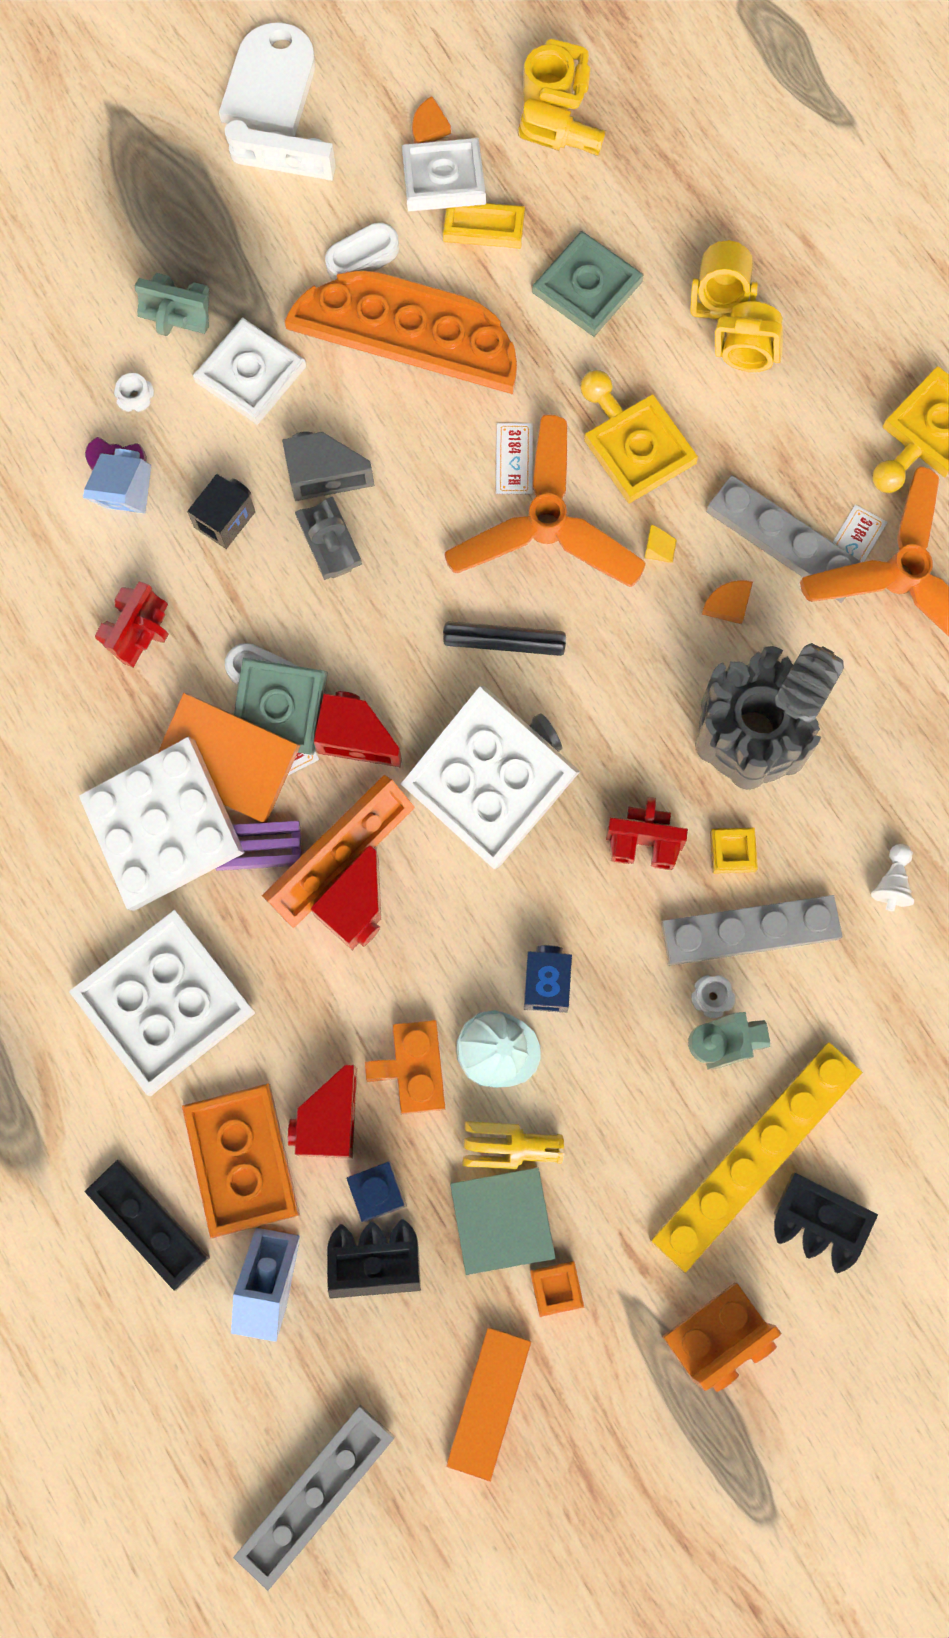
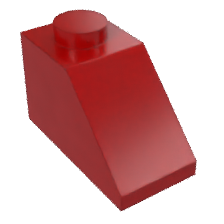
[314,691,402,768]
[310,845,381,951]
[288,1065,357,1159]

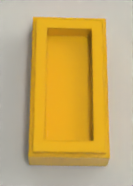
[443,203,525,249]

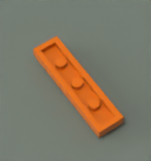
[261,775,415,928]

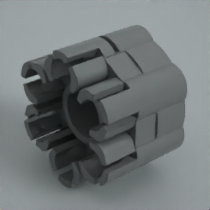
[695,646,821,790]

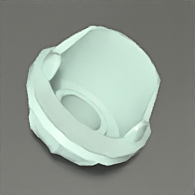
[456,1010,541,1088]

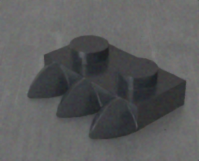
[774,1173,878,1274]
[327,1219,421,1299]

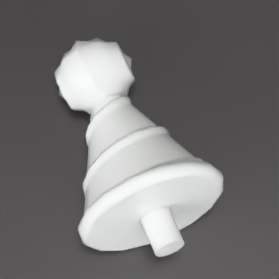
[871,843,914,911]

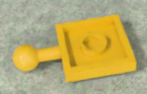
[872,366,949,493]
[580,370,698,504]

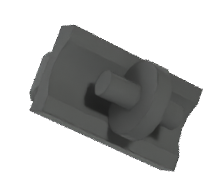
[295,496,362,580]

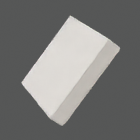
[402,138,486,211]
[193,317,306,425]

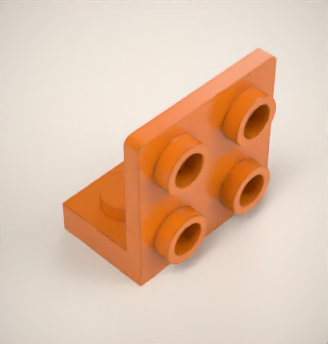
[662,1283,782,1392]

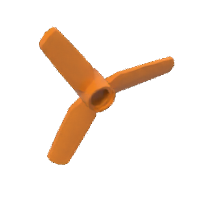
[444,415,646,587]
[800,467,949,636]

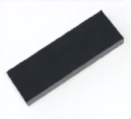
[84,1160,210,1291]

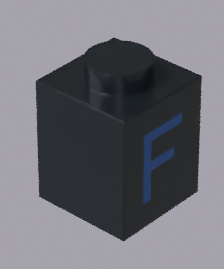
[187,474,255,549]

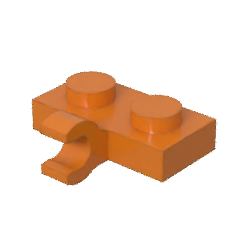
[365,1020,445,1115]

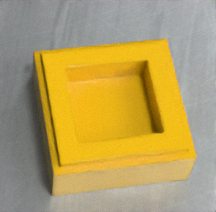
[710,827,758,874]

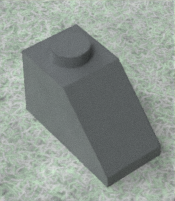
[282,432,375,501]

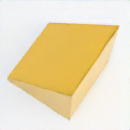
[645,525,677,563]

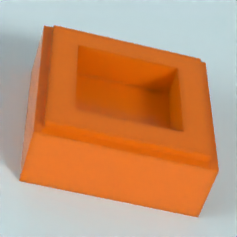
[530,1261,584,1317]

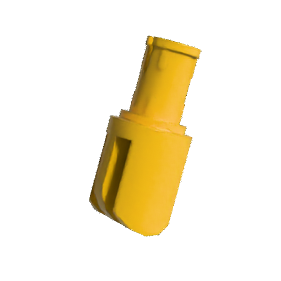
[518,99,606,156]
[462,1121,564,1169]

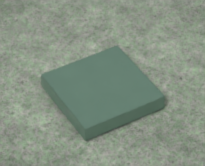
[532,231,644,337]
[234,658,328,755]
[450,1167,555,1275]

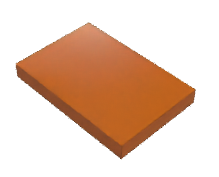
[158,693,301,823]
[182,1083,300,1239]

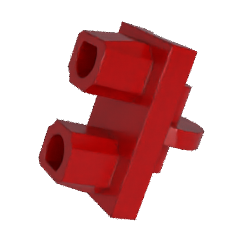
[95,581,169,668]
[606,797,688,870]

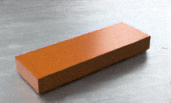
[446,1327,532,1482]

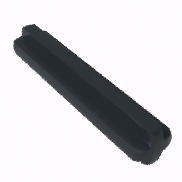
[443,621,566,656]

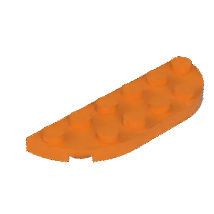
[285,271,517,394]

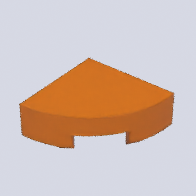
[412,96,451,144]
[702,580,753,624]

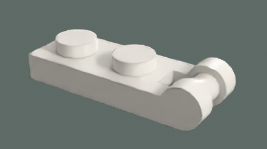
[225,120,336,181]

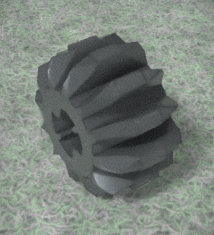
[775,643,844,723]

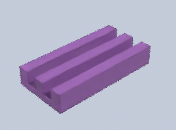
[215,821,302,871]

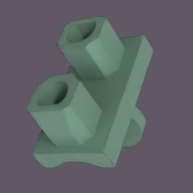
[135,273,210,336]
[688,1012,770,1070]

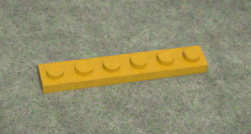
[650,1042,863,1273]

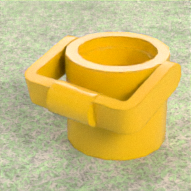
[523,39,591,110]
[690,240,758,319]
[715,301,783,372]

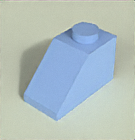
[83,449,151,514]
[231,1228,300,1342]

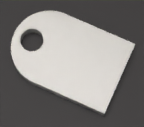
[219,23,315,137]

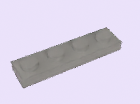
[706,475,861,603]
[661,895,843,966]
[233,1405,395,1591]

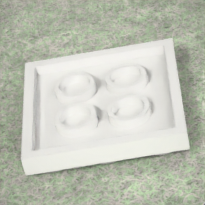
[401,686,580,869]
[79,737,245,911]
[69,910,255,1096]

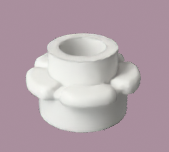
[114,373,154,412]
[691,975,735,1018]

